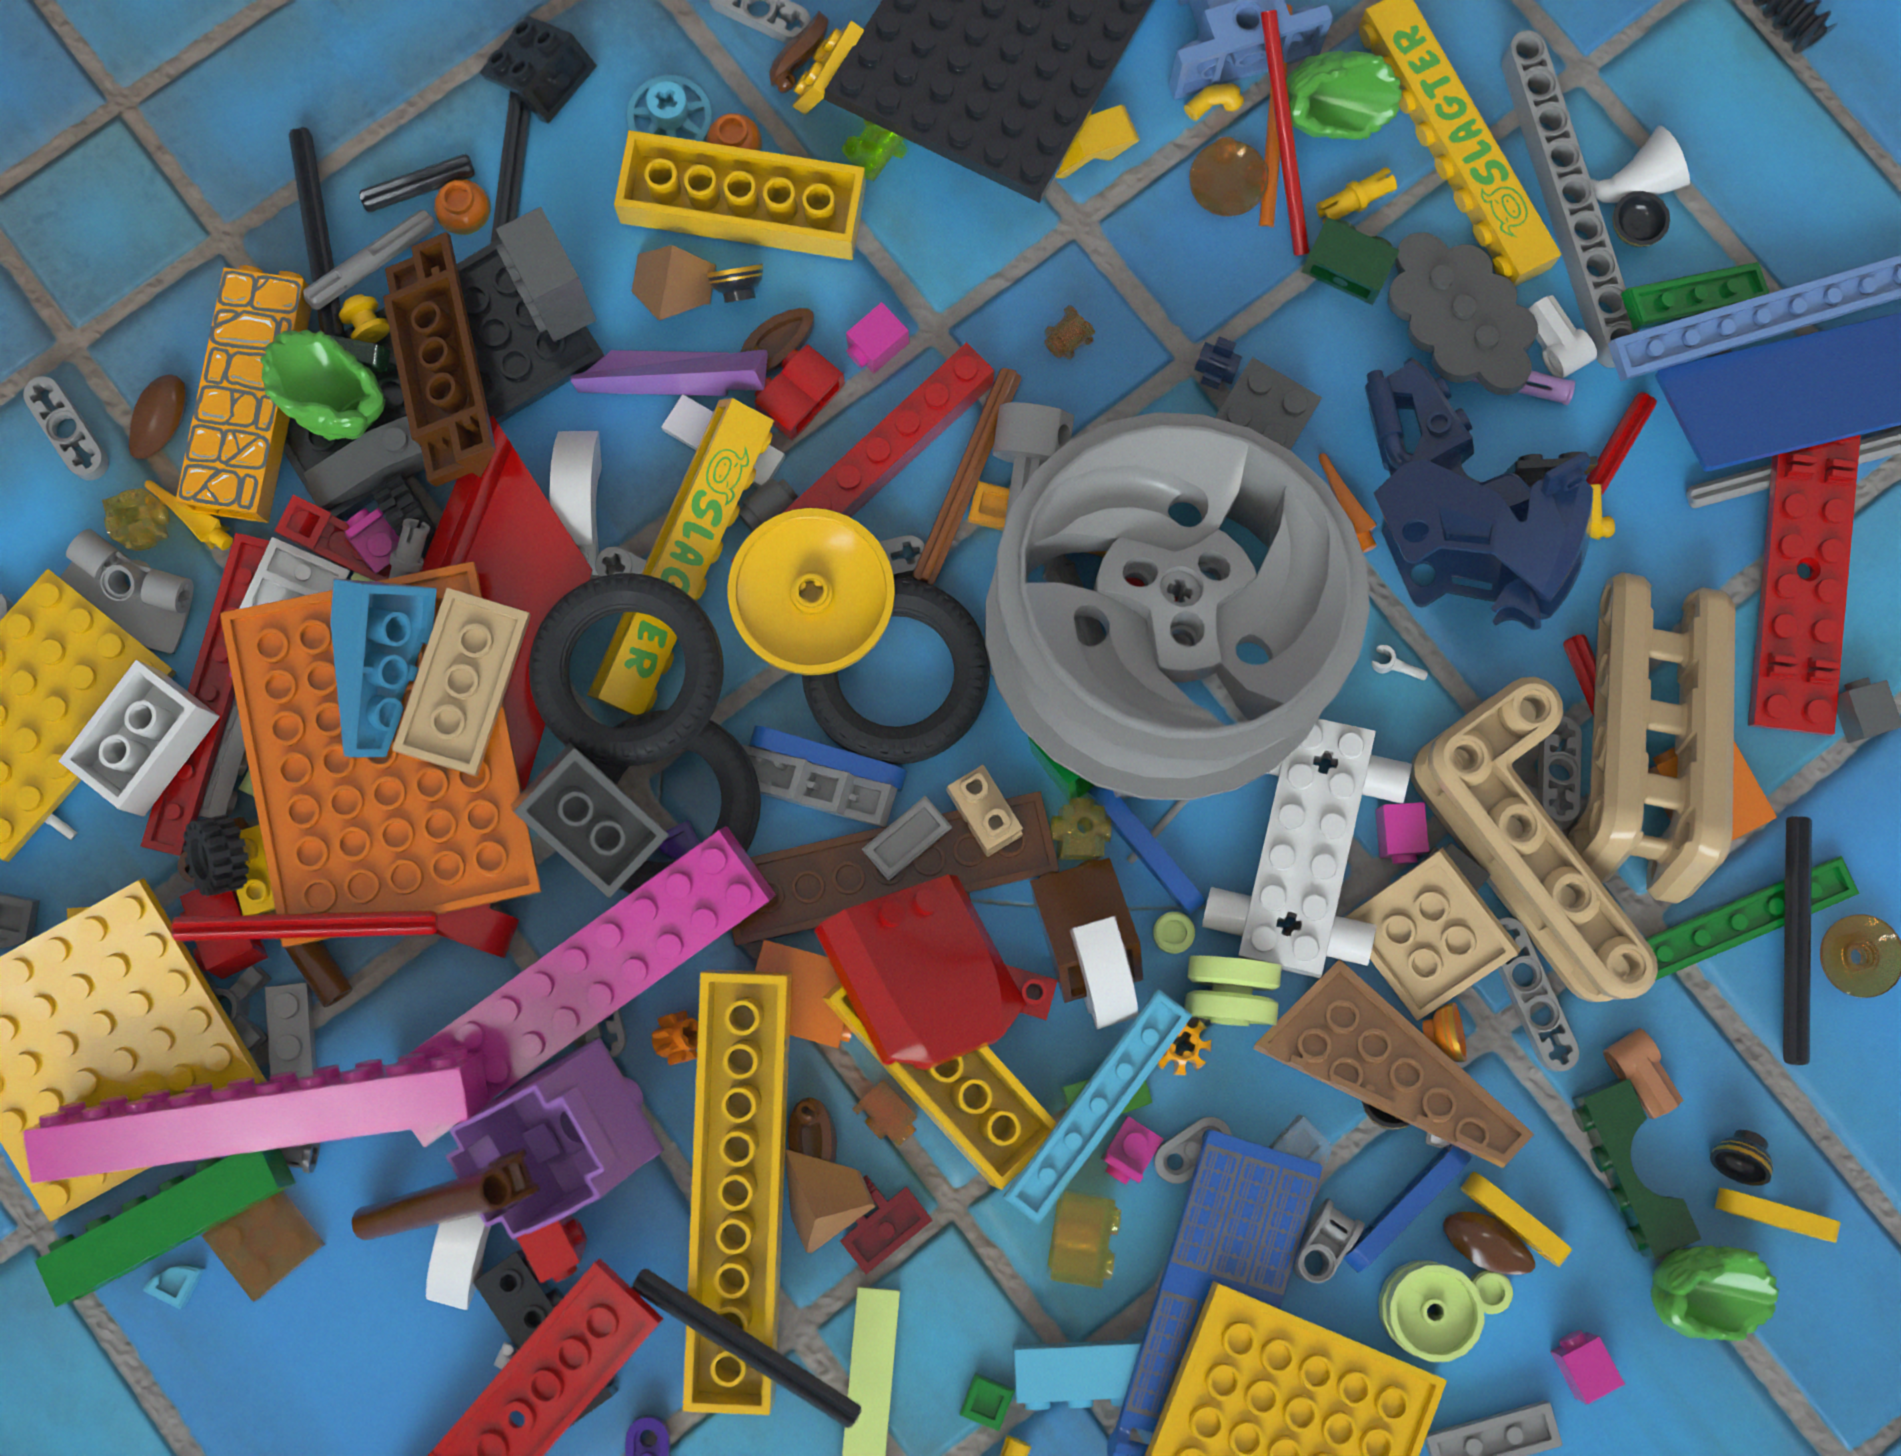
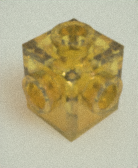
[102,488,170,551]
[1050,798,1112,861]

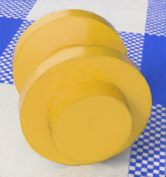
[339,294,390,346]

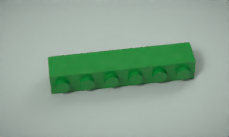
[35,1148,296,1308]

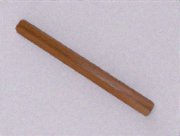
[913,368,1021,585]

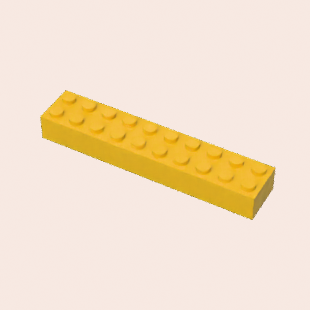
[683,969,792,1415]

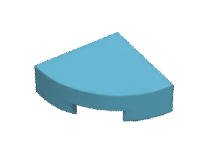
[143,1265,205,1309]

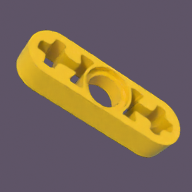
[1460,1171,1572,1267]
[1714,1188,1841,1243]

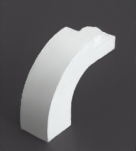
[550,431,602,575]
[1070,916,1138,1030]
[426,1177,491,1310]

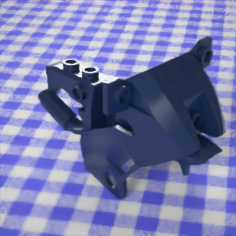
[1365,357,1593,630]

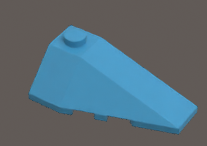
[330,579,437,757]

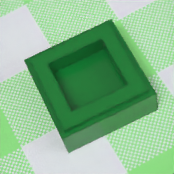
[959,1372,1015,1431]

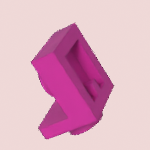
[344,508,400,575]
[1100,1116,1164,1185]

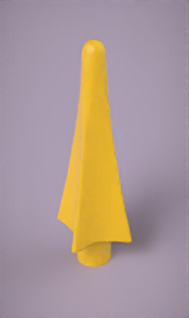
[145,480,233,550]

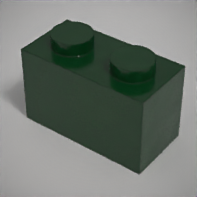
[1301,217,1400,305]

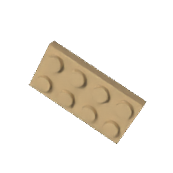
[392,588,531,777]

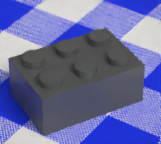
[495,207,597,342]
[1215,357,1322,451]
[511,743,669,898]

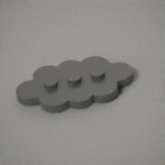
[1388,232,1538,395]

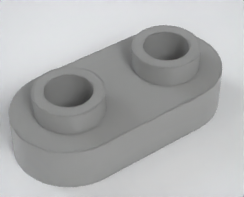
[1153,1117,1232,1184]

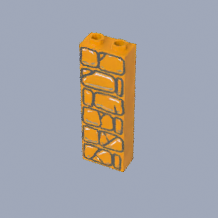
[175,265,312,523]

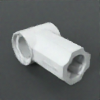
[1528,295,1597,379]

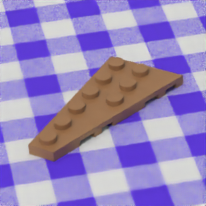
[1253,959,1534,1168]

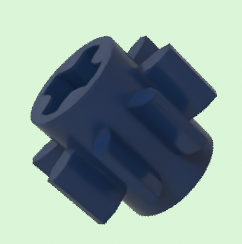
[1194,336,1243,390]

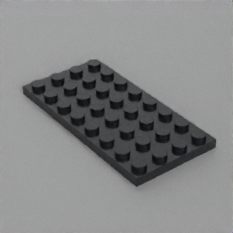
[283,238,605,519]

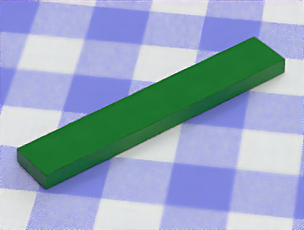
[1644,856,1860,981]

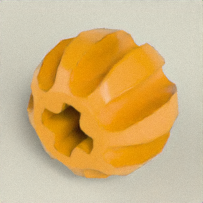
[1157,1019,1212,1076]

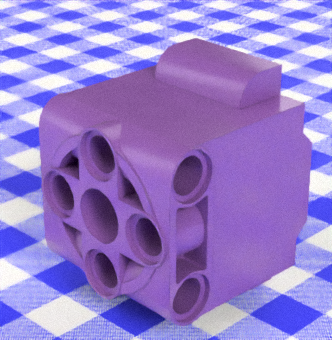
[445,1037,664,1239]

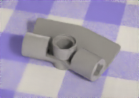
[60,529,194,654]

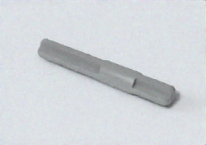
[303,210,435,310]

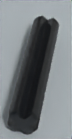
[359,154,475,212]

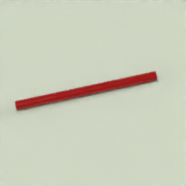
[1260,10,1310,256]

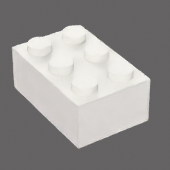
[59,660,220,817]

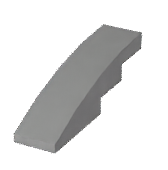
[742,745,897,828]

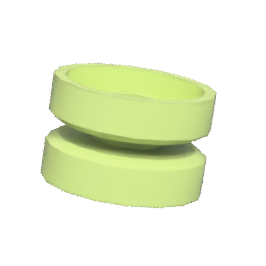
[1184,956,1282,1027]
[1378,1260,1485,1362]

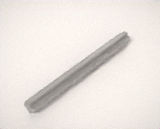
[1686,429,1901,508]

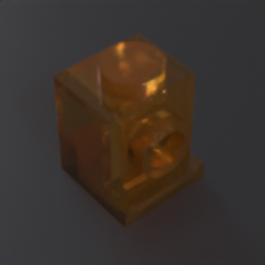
[852,1080,918,1147]

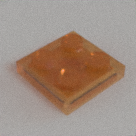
[202,1191,326,1302]

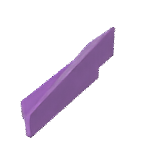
[571,350,768,396]

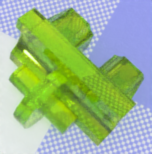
[841,119,908,181]

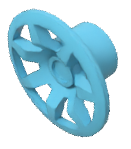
[627,75,712,142]

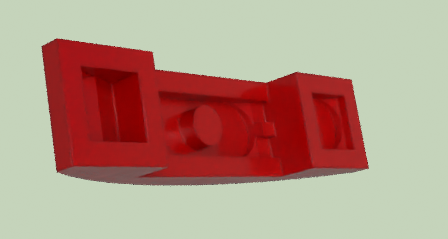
[274,494,425,581]

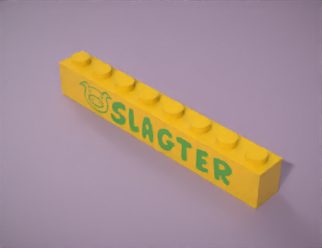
[1359,0,1562,287]
[587,398,774,716]

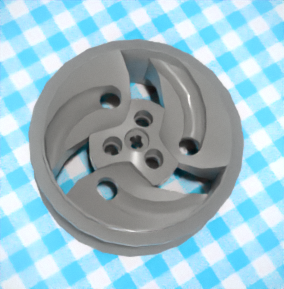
[985,412,1370,801]

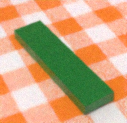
[1621,262,1770,331]

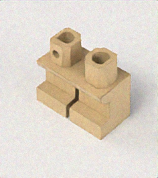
[946,765,1023,857]

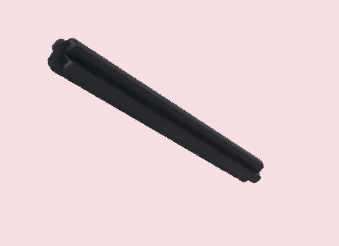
[490,91,531,287]
[288,127,345,342]
[1783,816,1812,1065]
[631,1268,862,1428]

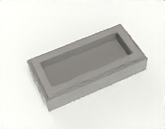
[862,796,952,882]

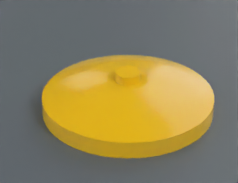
[728,508,895,675]

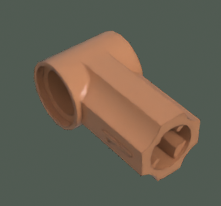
[1603,1028,1684,1119]

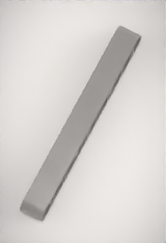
[1501,30,1640,368]

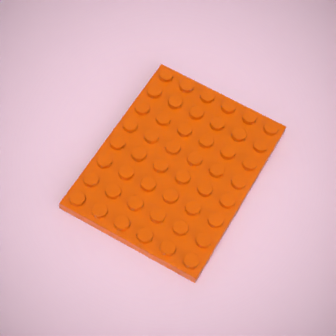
[220,561,542,947]

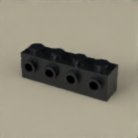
[473,1249,618,1428]

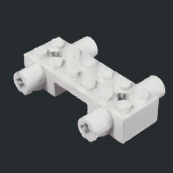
[1202,718,1412,979]

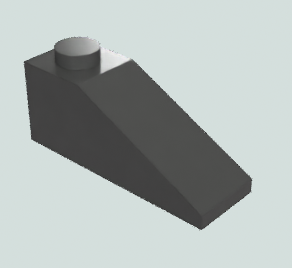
[304,416,425,510]

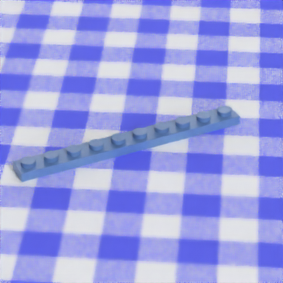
[1607,255,1901,381]

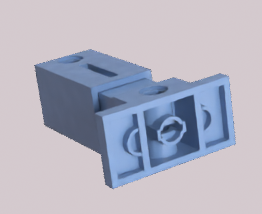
[1169,0,1333,100]

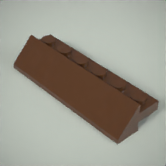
[383,232,496,487]

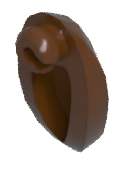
[769,10,829,93]
[740,308,815,372]
[129,374,187,460]
[788,1097,837,1163]
[1443,1211,1535,1275]

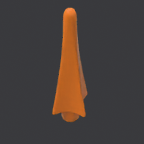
[1318,453,1377,553]

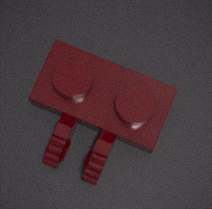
[840,1175,933,1275]

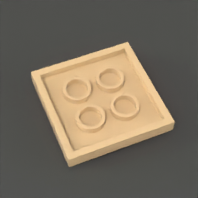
[1344,848,1521,1021]

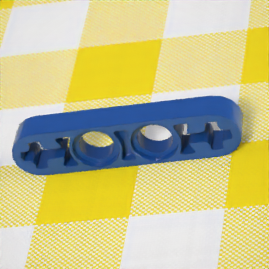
[749,725,908,792]
[1086,785,1206,916]
[1343,1144,1472,1273]

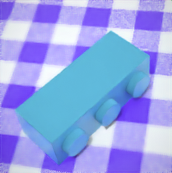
[1013,1339,1142,1410]

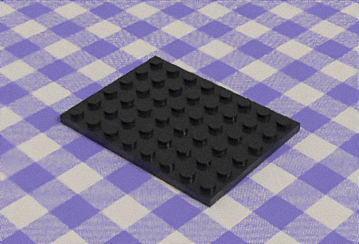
[824,0,1156,203]

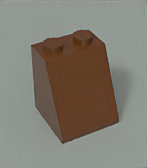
[1030,857,1144,1003]

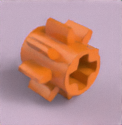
[651,1010,698,1065]

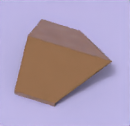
[631,245,716,321]
[785,1149,876,1254]

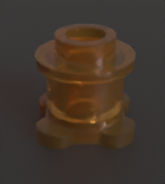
[1044,305,1095,359]

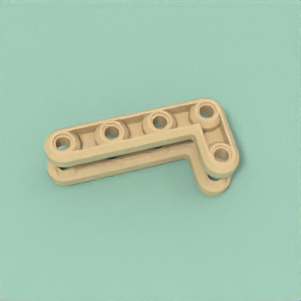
[1567,572,1735,904]
[1410,677,1658,1002]

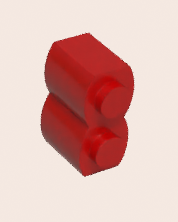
[754,344,845,441]

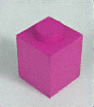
[846,302,909,374]
[1375,802,1429,865]
[1550,1330,1625,1405]

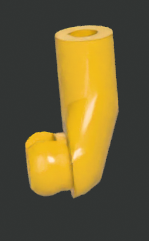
[1184,83,1244,121]
[1590,484,1615,540]

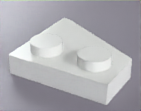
[239,537,350,609]

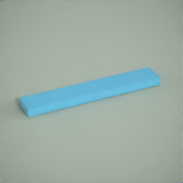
[1003,989,1193,1224]

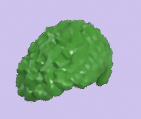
[1286,51,1402,140]
[260,330,385,441]
[1650,1245,1779,1341]

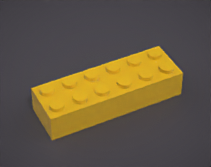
[614,130,866,260]
[822,981,1057,1190]

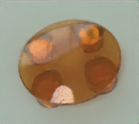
[1189,137,1269,217]

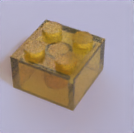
[1046,1189,1121,1289]

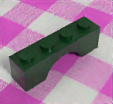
[1572,1079,1702,1259]

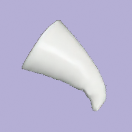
[1590,125,1690,203]

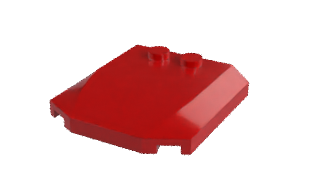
[814,874,1026,1070]

